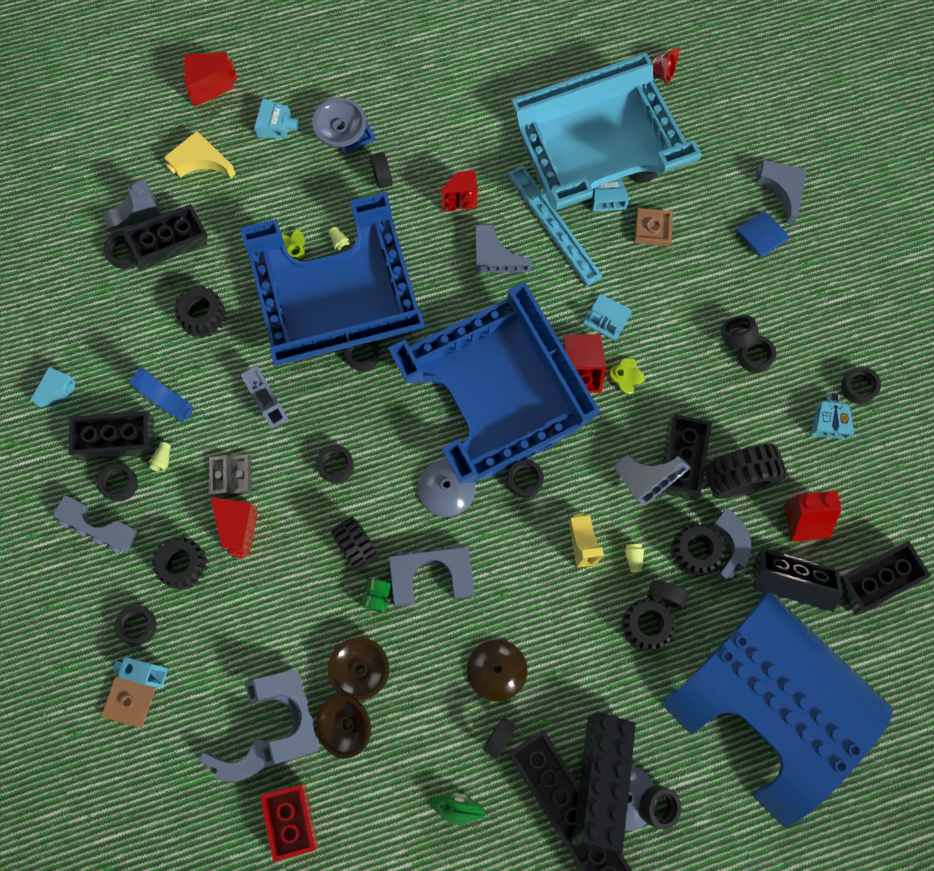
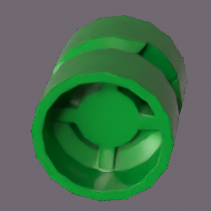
[360,578,392,613]

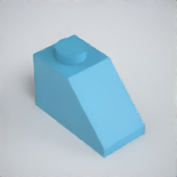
[30,367,76,408]

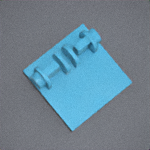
[583,294,633,341]

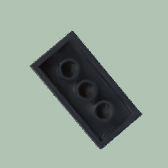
[121,204,208,271]
[69,411,154,460]
[660,414,712,501]
[840,541,931,615]
[753,547,843,612]

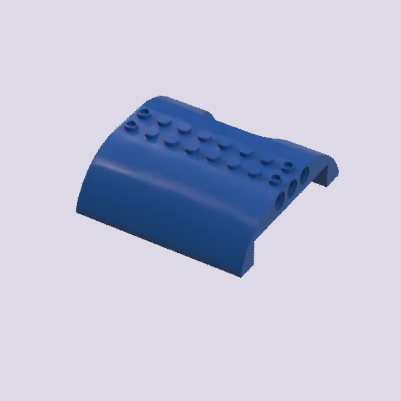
[240,192,425,367]
[388,282,600,484]
[661,592,893,827]

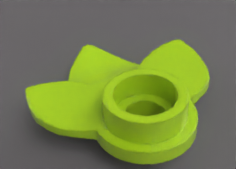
[282,229,305,261]
[609,358,645,394]

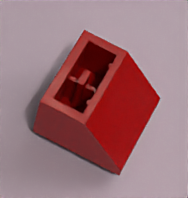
[441,170,478,212]

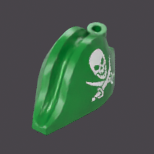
[430,792,485,825]

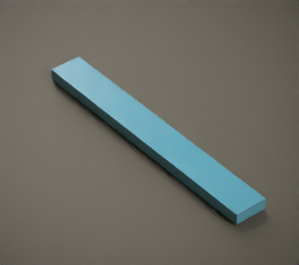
[508,165,602,287]

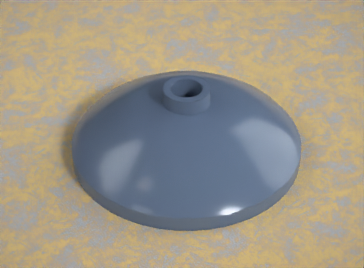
[312,98,366,147]
[418,460,476,517]
[625,766,657,831]

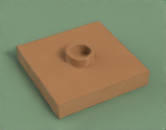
[634,208,673,247]
[101,676,156,728]

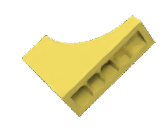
[164,131,236,178]
[569,513,604,568]

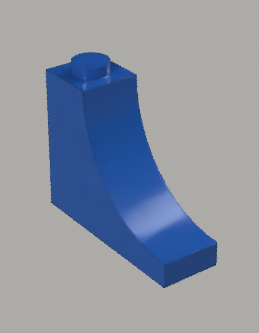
[129,367,193,423]

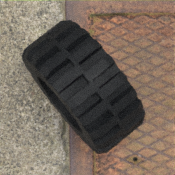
[704,443,787,499]

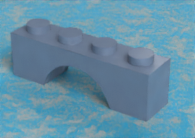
[52,495,139,554]

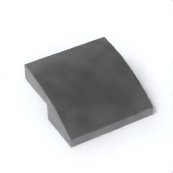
[209,454,252,496]

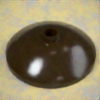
[328,637,390,701]
[467,639,527,701]
[316,694,371,759]

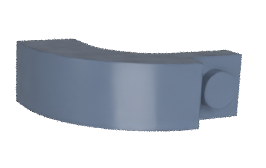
[240,365,289,429]
[712,508,751,581]
[199,738,269,781]

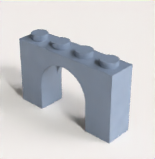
[389,545,475,607]
[245,669,319,767]

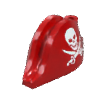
[651,47,680,84]

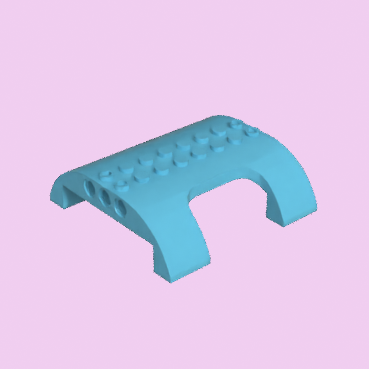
[511,53,701,210]

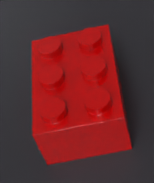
[260,783,319,862]

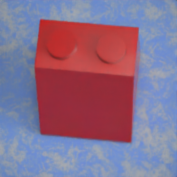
[184,52,237,106]
[563,334,606,393]
[784,490,841,542]
[211,498,259,559]

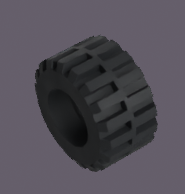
[174,286,226,338]
[331,516,378,572]
[671,523,725,576]
[152,537,208,590]
[621,597,676,651]

